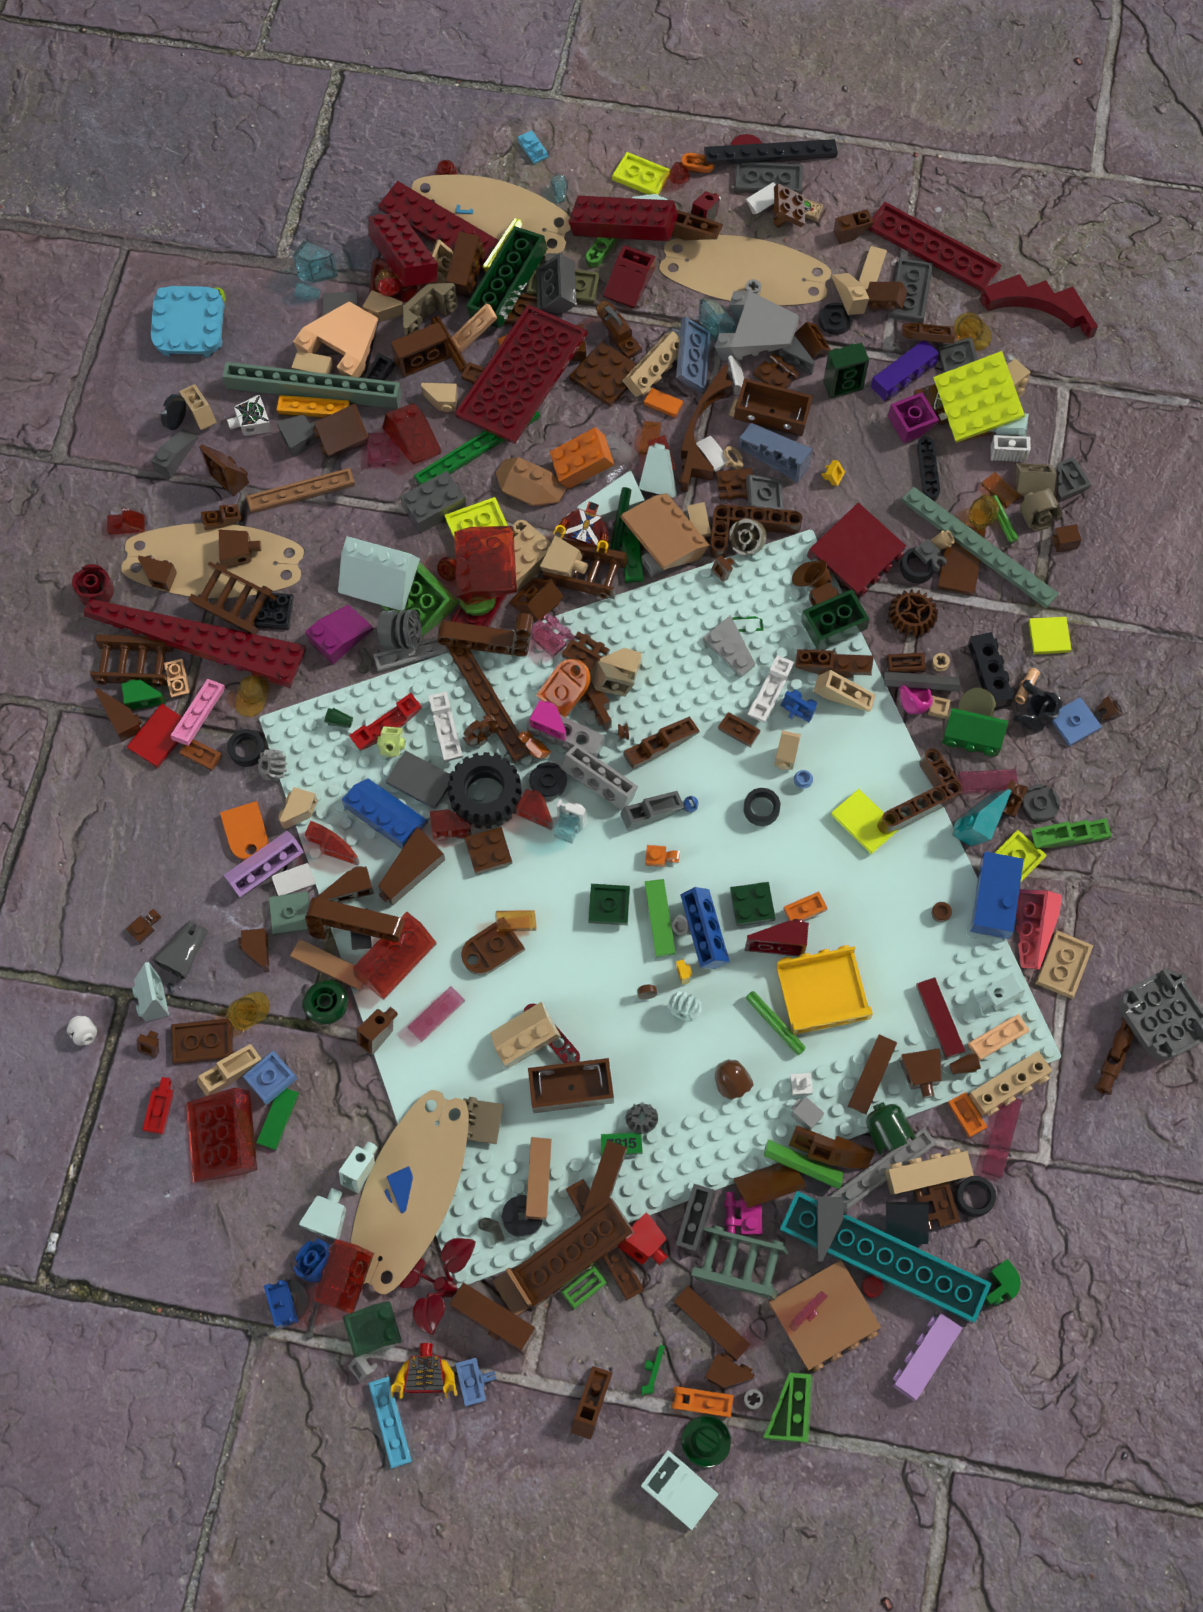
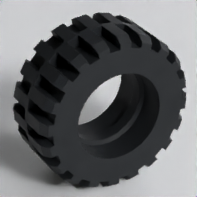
[447,752,522,829]

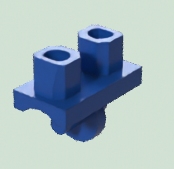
[780,689,817,723]

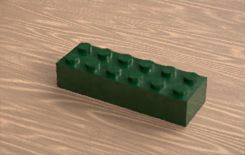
[466,226,548,329]

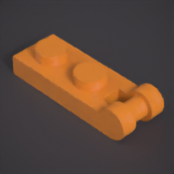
[671,1386,734,1418]

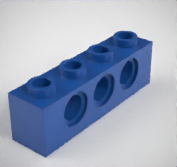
[680,887,730,969]

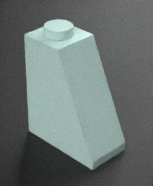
[639,443,677,498]

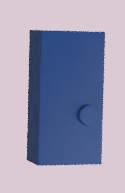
[970,851,1024,939]

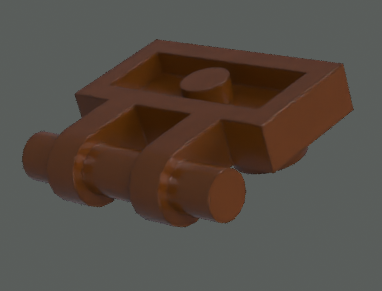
[753,353,799,389]
[716,468,753,500]
[562,631,610,672]
[914,1182,960,1231]

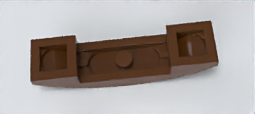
[847,1034,897,1115]

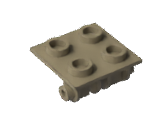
[460,1097,504,1144]

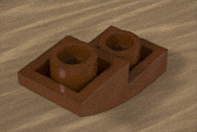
[201,504,241,530]

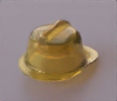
[954,312,992,351]
[235,675,268,717]
[225,991,270,1031]

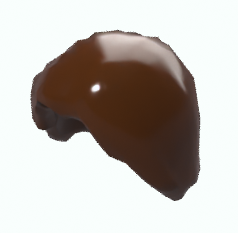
[714,1059,754,1100]

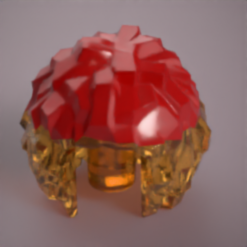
[375,269,402,296]

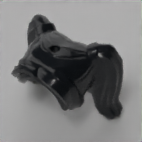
[1013,680,1063,731]

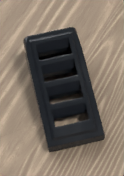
[364,353,396,381]

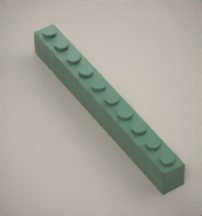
[222,362,402,409]

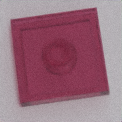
[789,1291,828,1332]

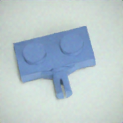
[455,1358,497,1407]

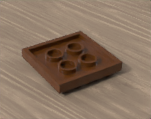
[570,341,637,408]

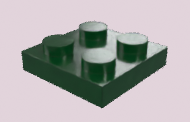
[730,882,776,926]
[588,884,630,926]

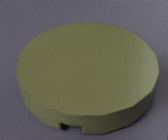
[959,688,996,717]

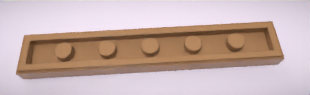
[246,468,355,514]

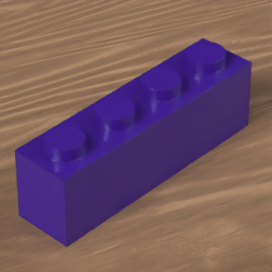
[871,341,939,401]

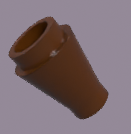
[949,1053,981,1075]

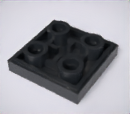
[253,592,294,630]
[886,1202,929,1244]

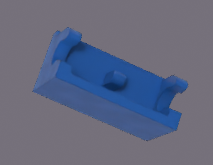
[264,1280,299,1329]

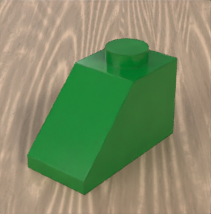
[122,680,166,711]

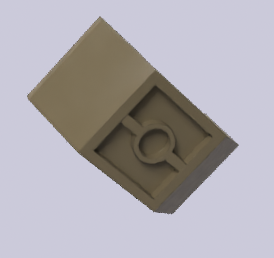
[403,283,458,336]

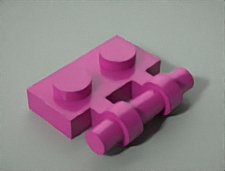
[724,1192,762,1235]

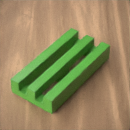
[561,1266,607,1310]

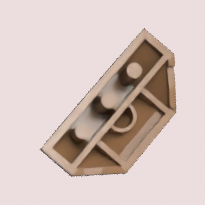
[495,457,567,507]

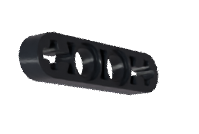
[917,436,940,501]

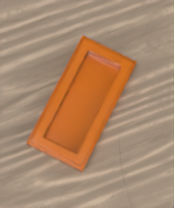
[644,388,684,418]

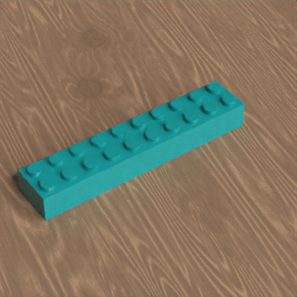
[779,1191,992,1324]

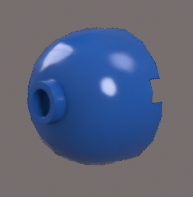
[294,1238,336,1283]

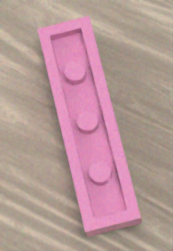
[171,679,225,746]

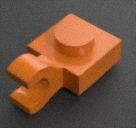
[645,845,680,867]

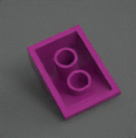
[305,605,374,664]

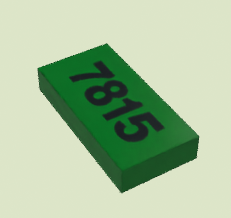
[601,1133,643,1155]

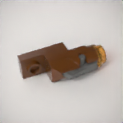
[596,301,642,359]

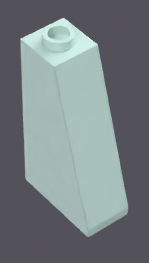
[575,471,644,528]

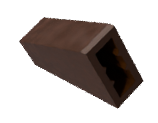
[378,827,445,905]

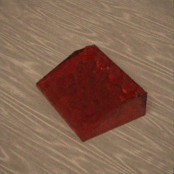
[454,526,517,605]
[187,1087,257,1183]

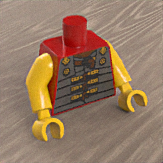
[390,1343,458,1399]

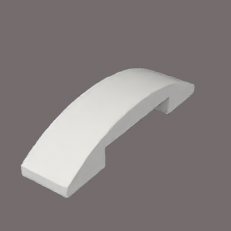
[747,655,794,723]
[428,691,463,762]

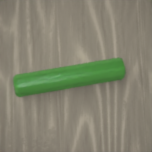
[988,495,1018,544]

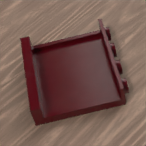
[807,502,906,597]

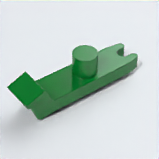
[641,1345,665,1396]

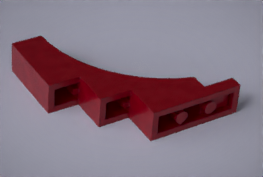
[980,274,1098,339]

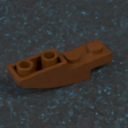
[795,649,873,678]
[574,668,612,731]
[789,1125,875,1169]

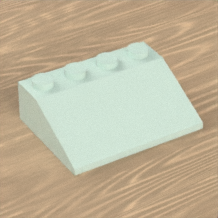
[338,536,420,611]

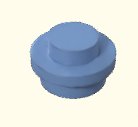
[794,770,813,789]

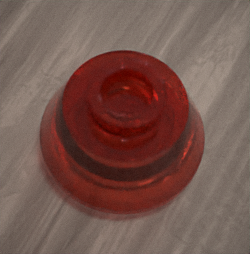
[435,160,458,175]
[669,162,690,185]
[437,557,461,581]

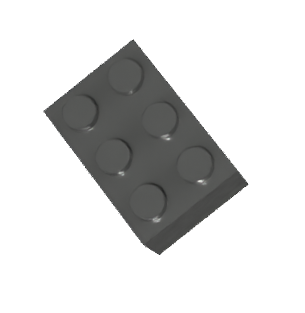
[400,471,467,534]

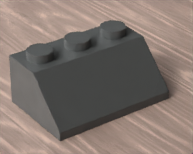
[536,253,577,313]

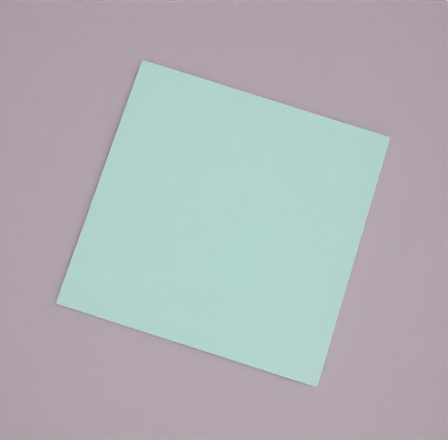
[259,530,1061,1289]

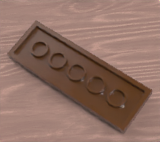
[512,1198,635,1307]

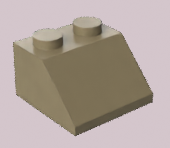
[1015,463,1057,496]

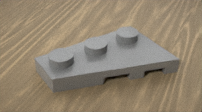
[703,615,755,678]

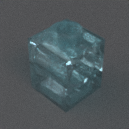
[554,812,580,844]

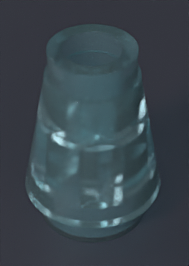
[550,175,567,202]
[294,282,320,300]

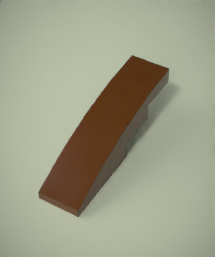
[623,716,700,769]

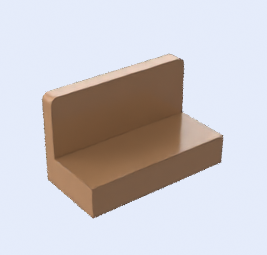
[492,1268,532,1316]

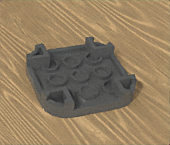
[1118,968,1203,1061]

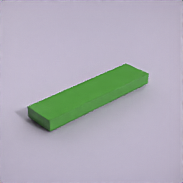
[645,879,676,958]
[764,1139,843,1189]

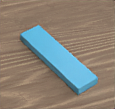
[368,1376,412,1469]

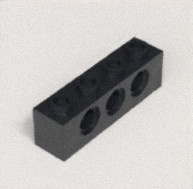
[967,632,1015,709]

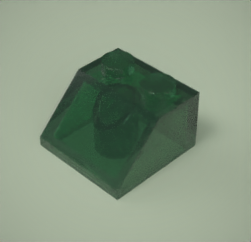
[343,1301,402,1358]

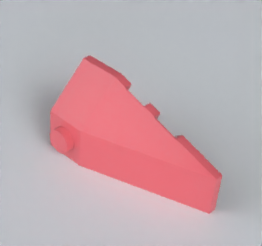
[1016,889,1062,969]

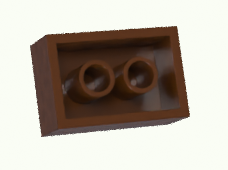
[446,232,485,297]
[391,322,450,378]

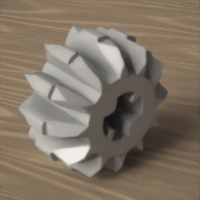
[257,749,288,781]

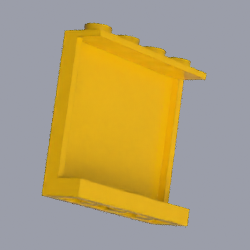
[776,945,873,1035]

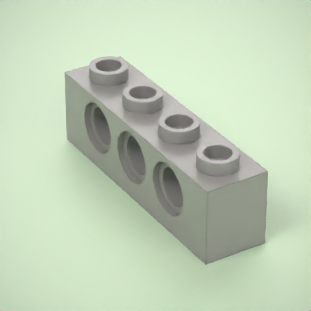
[526,705,605,758]
[560,744,638,811]

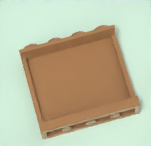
[768,1260,881,1373]

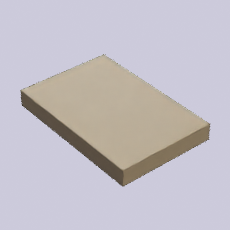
[1035,930,1093,999]

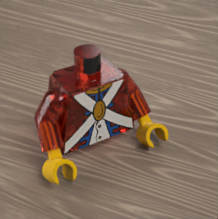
[553,502,608,553]

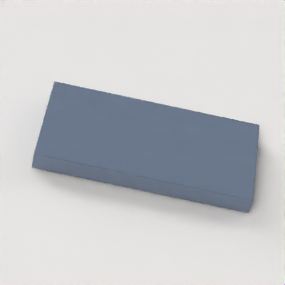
[676,317,711,393]

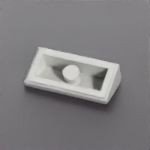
[746,182,776,214]
[728,355,744,395]
[271,863,316,896]

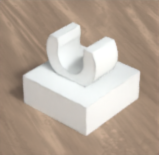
[790,1073,813,1096]

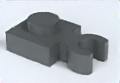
[914,539,947,572]

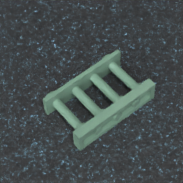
[691,1225,788,1300]

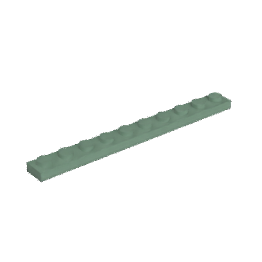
[902,487,1059,609]

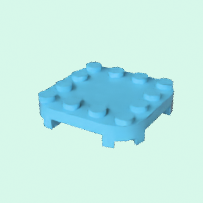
[151,286,225,357]

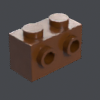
[867,282,907,311]

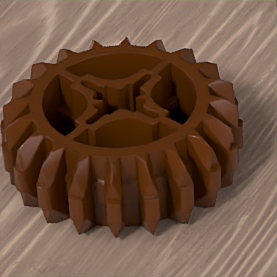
[888,589,938,638]

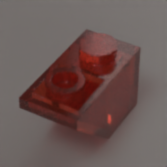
[429,809,472,841]

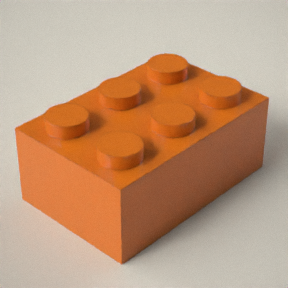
[550,427,615,489]

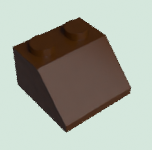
[509,578,564,622]

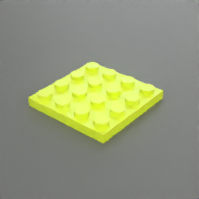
[933,351,1025,443]

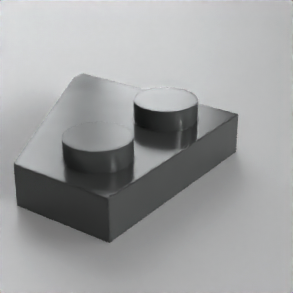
[1056,456,1091,501]

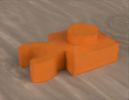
[518,731,551,758]

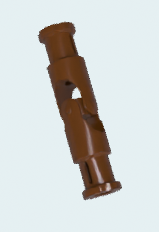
[1094,1016,1134,1095]

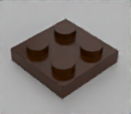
[464,827,513,875]

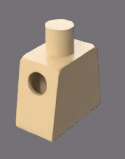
[540,536,588,578]

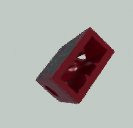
[691,191,721,221]

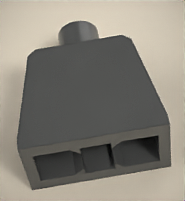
[277,415,318,457]

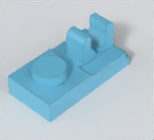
[517,130,549,164]

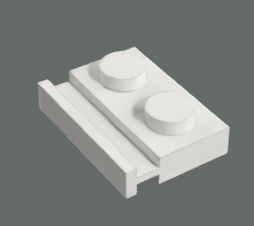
[556,799,586,829]

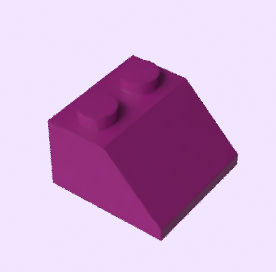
[887,392,939,444]

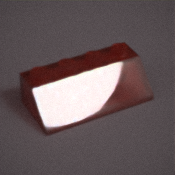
[353,911,437,1000]

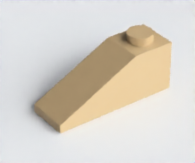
[832,273,869,315]
[179,384,217,430]
[813,670,875,712]

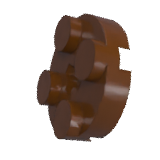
[463,715,500,746]

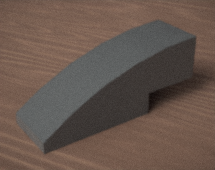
[620,791,685,830]

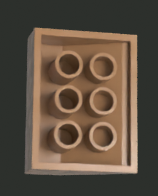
[620,493,709,570]

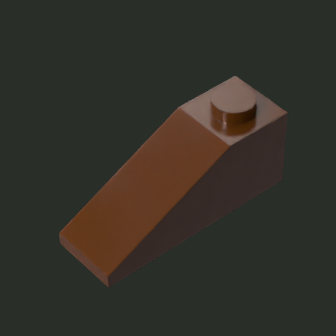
[671,210,723,240]
[94,688,143,742]
[316,866,374,903]
[571,1366,613,1440]

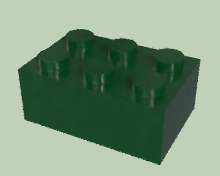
[823,342,869,399]
[801,589,870,650]

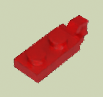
[142,1077,173,1135]

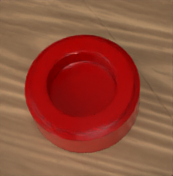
[861,1276,883,1298]

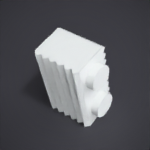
[990,435,1031,462]

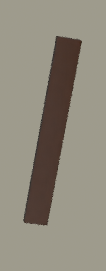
[445,646,531,763]

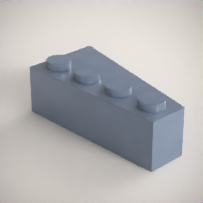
[738,423,813,483]

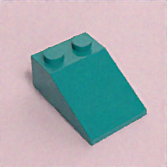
[952,789,1012,846]

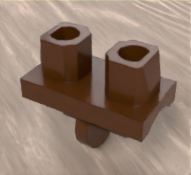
[1002,780,1028,818]

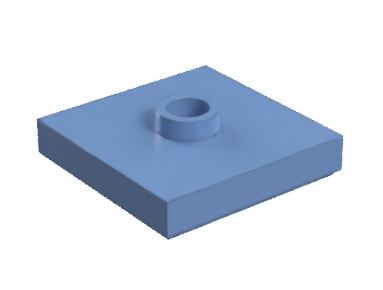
[1051,697,1102,747]
[242,1050,298,1105]

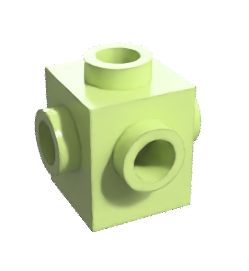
[377,726,406,757]

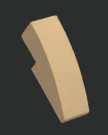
[197,1044,262,1098]

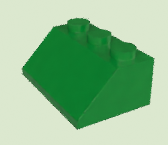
[942,708,1008,756]

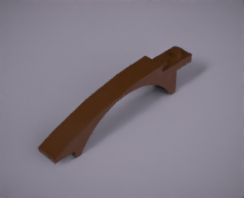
[678,364,732,492]

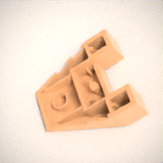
[293,302,378,378]

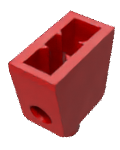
[617,1212,668,1266]

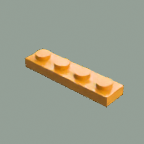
[277,395,350,418]

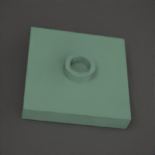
[269,891,310,936]

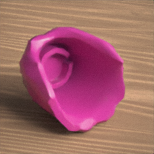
[899,685,933,715]

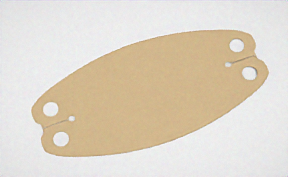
[412,175,571,256]
[659,235,831,306]
[121,523,304,598]
[349,1090,469,1295]

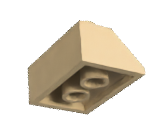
[490,1002,561,1068]

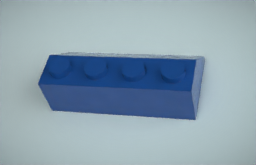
[342,778,428,849]

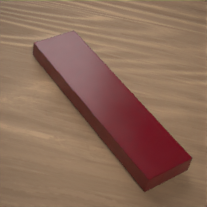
[916,977,965,1059]

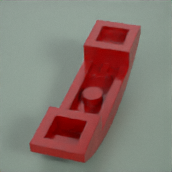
[349,693,422,751]

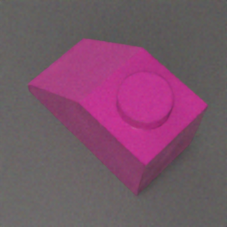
[530,700,566,741]

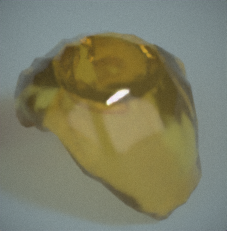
[968,494,1000,530]

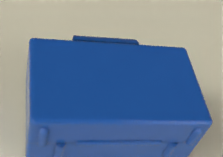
[384,1166,413,1214]

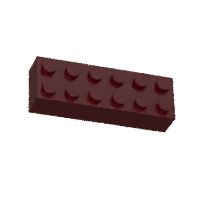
[568,195,678,241]
[368,212,438,287]

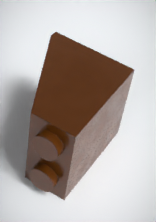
[313,404,369,459]

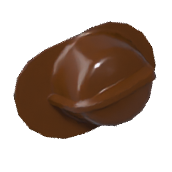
[792,560,832,589]

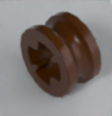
[618,723,629,741]

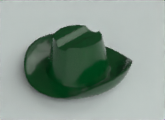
[302,980,348,1024]
[681,1415,731,1467]

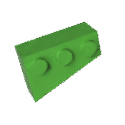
[763,1373,813,1444]

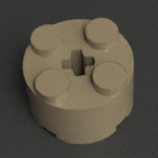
[1020,488,1063,531]

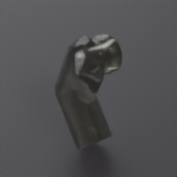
[478,1217,505,1243]

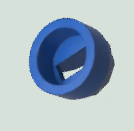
[683,796,699,812]

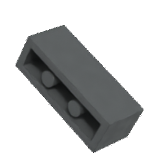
[676,1184,716,1252]

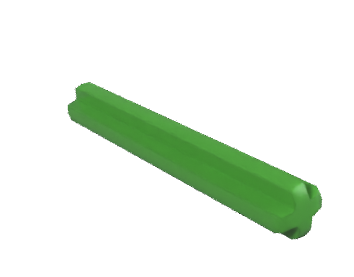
[746,991,806,1055]

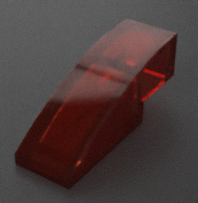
[305,820,359,866]

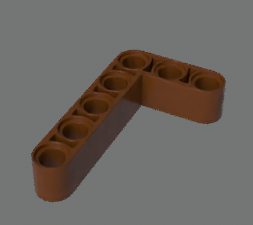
[710,504,803,559]
[437,613,533,657]
[877,748,962,834]
[305,897,405,942]

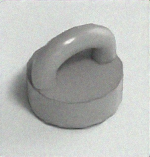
[671,915,690,935]

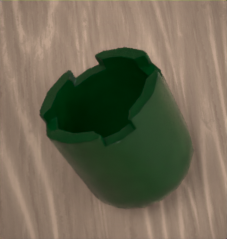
[866,1102,916,1154]

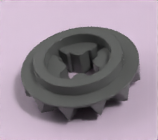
[625,1102,658,1134]

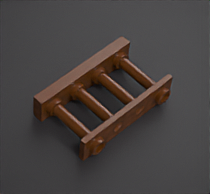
[543,539,628,599]
[188,561,276,634]
[90,634,174,687]

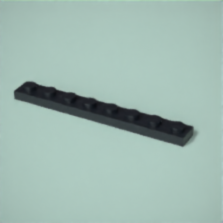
[704,139,838,165]

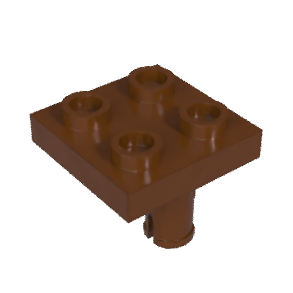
[772,184,805,228]

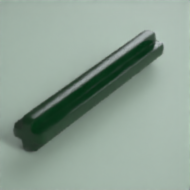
[610,487,632,551]

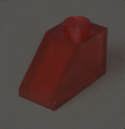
[516,789,553,830]

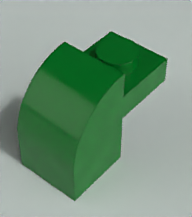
[984,1259,1021,1307]

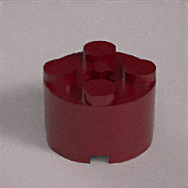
[72,564,114,605]

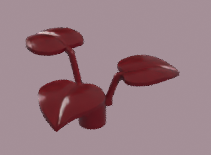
[398,1238,476,1335]

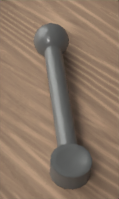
[305,1295,325,1339]

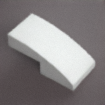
[696,436,727,472]

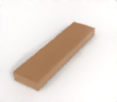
[290,939,369,991]
[525,1137,552,1220]

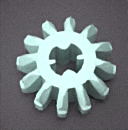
[667,991,702,1022]

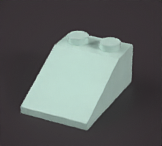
[132,962,169,1022]

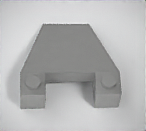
[715,291,799,361]

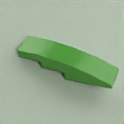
[1031,818,1112,849]

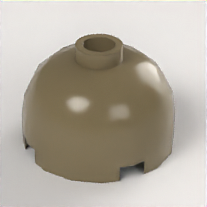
[729,518,767,555]

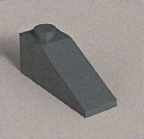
[767,335,815,375]
[151,429,199,478]
[817,1197,847,1263]

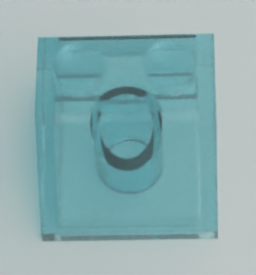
[293,240,338,283]
[698,298,737,342]

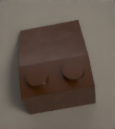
[199,444,249,497]

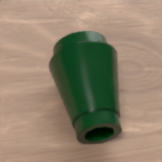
[324,707,353,728]

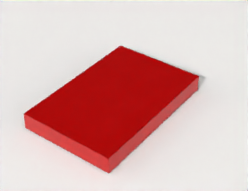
[127,704,182,768]

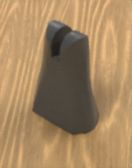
[152,920,208,979]

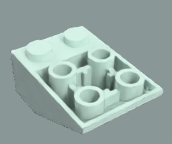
[641,1450,719,1530]

